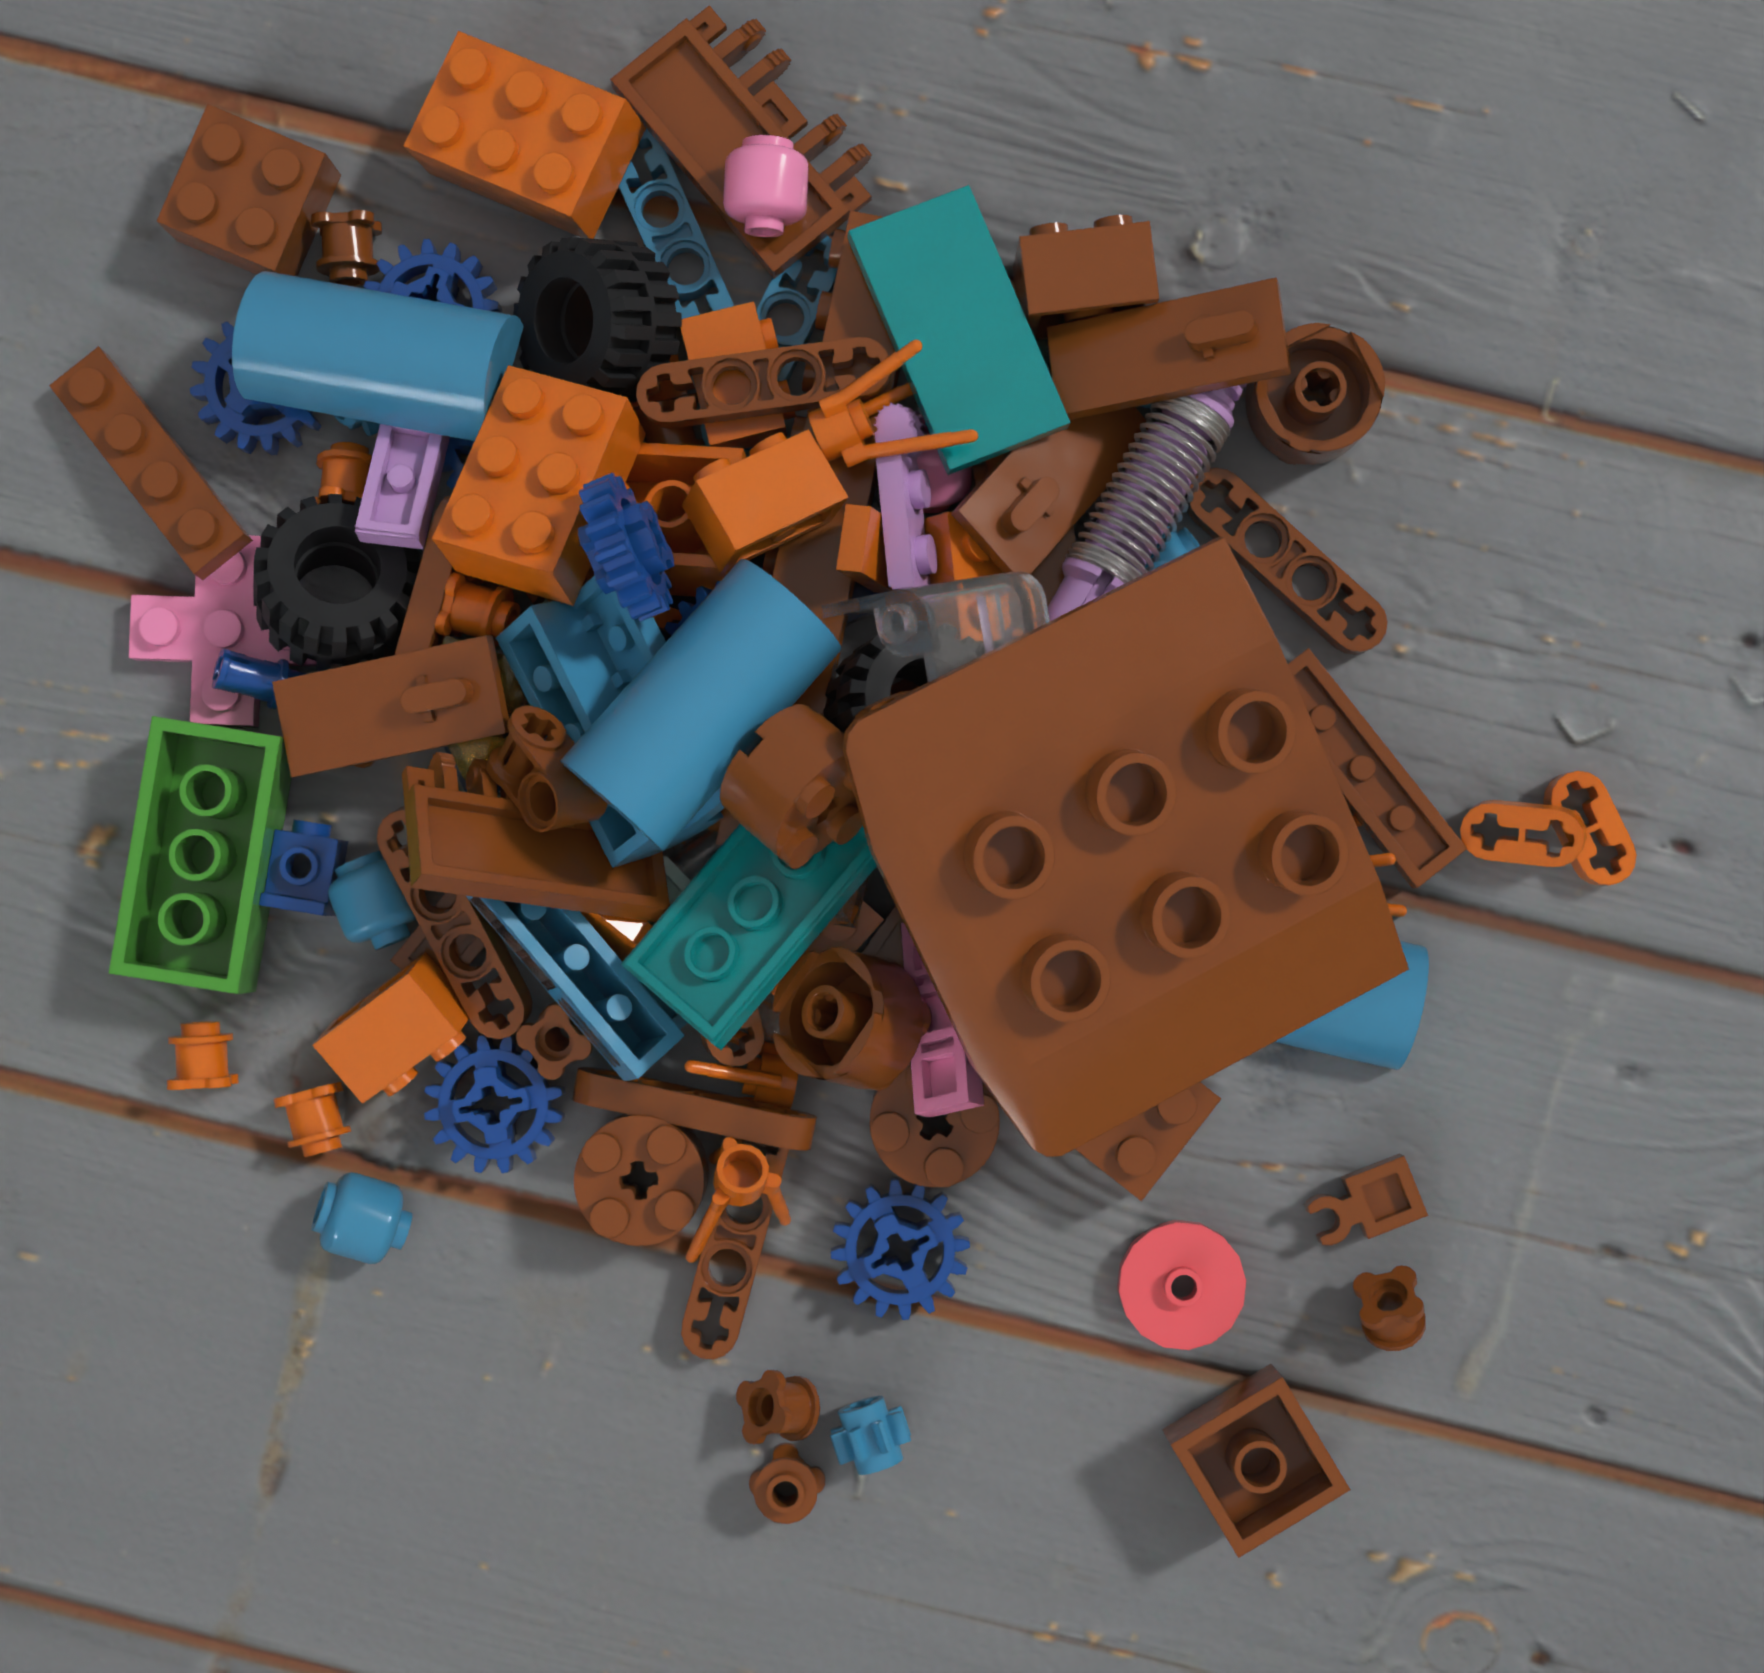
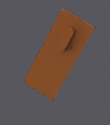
[1047,277,1291,420]
[951,407,1148,586]
[272,635,509,777]

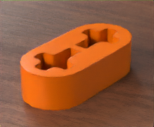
[1543,771,1637,886]
[1460,800,1587,867]

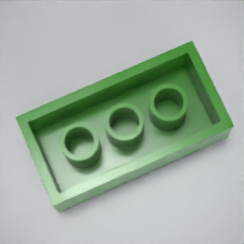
[109,716,292,994]

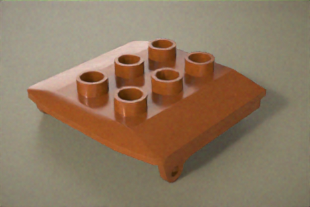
[842,537,1409,1157]

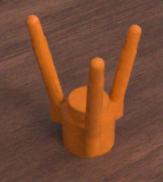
[808,340,978,468]
[684,1030,798,1108]
[685,1137,791,1263]

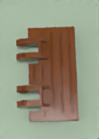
[610,5,872,279]
[402,752,670,922]

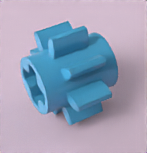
[830,1396,911,1475]

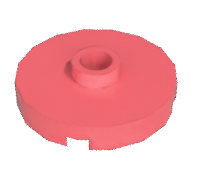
[1117,1220,1246,1350]

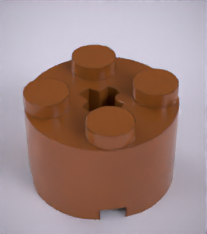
[1245,323,1386,465]
[720,704,863,869]
[772,947,932,1091]
[870,1062,1000,1187]
[574,1114,709,1246]

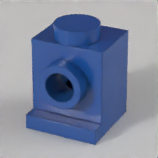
[259,819,349,916]

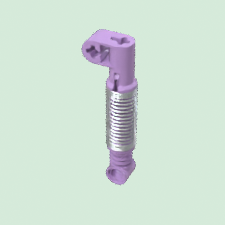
[1036,383,1248,628]

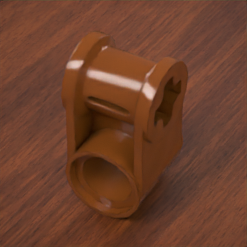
[486,706,608,832]

